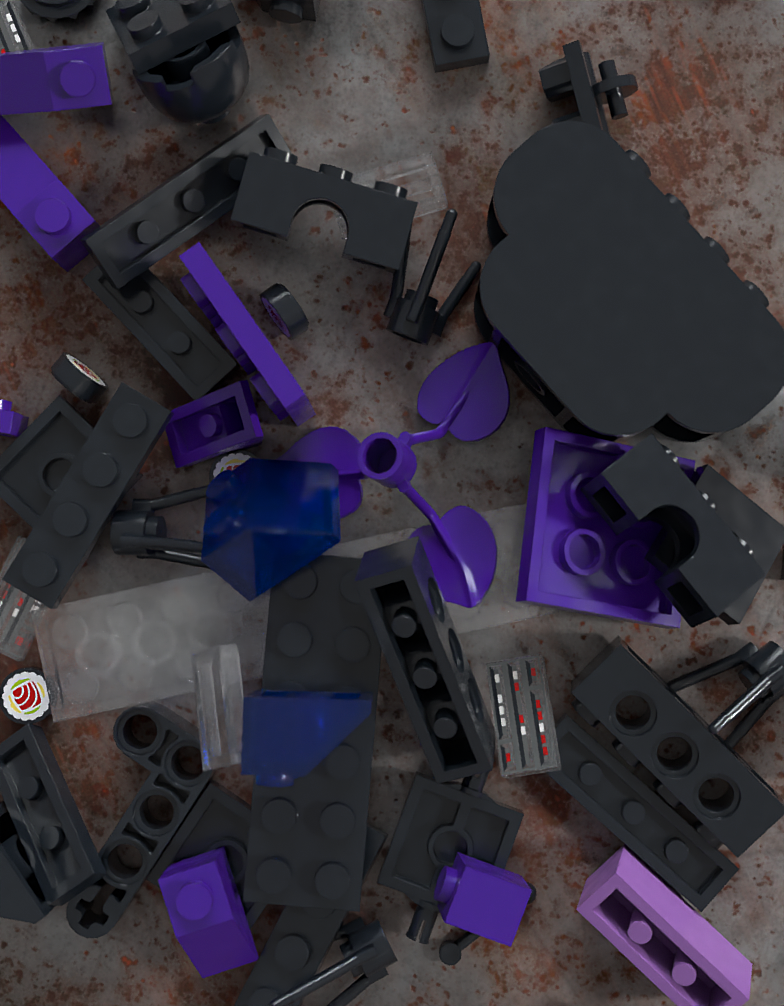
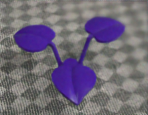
[265,342,510,609]

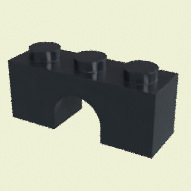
[231,147,418,273]
[580,433,766,628]

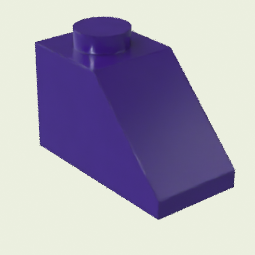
[158,847,259,978]

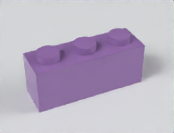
[576,844,752,1006]

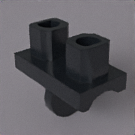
[539,40,638,136]

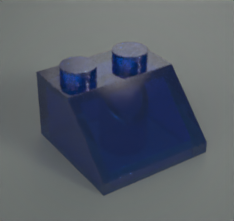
[201,458,341,602]
[241,690,373,787]

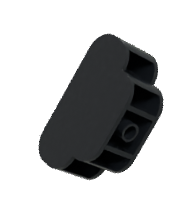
[474,121,784,443]

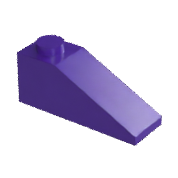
[0,42,113,115]
[0,115,100,272]

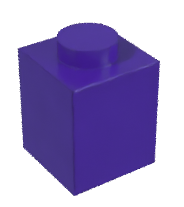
[434,852,532,947]

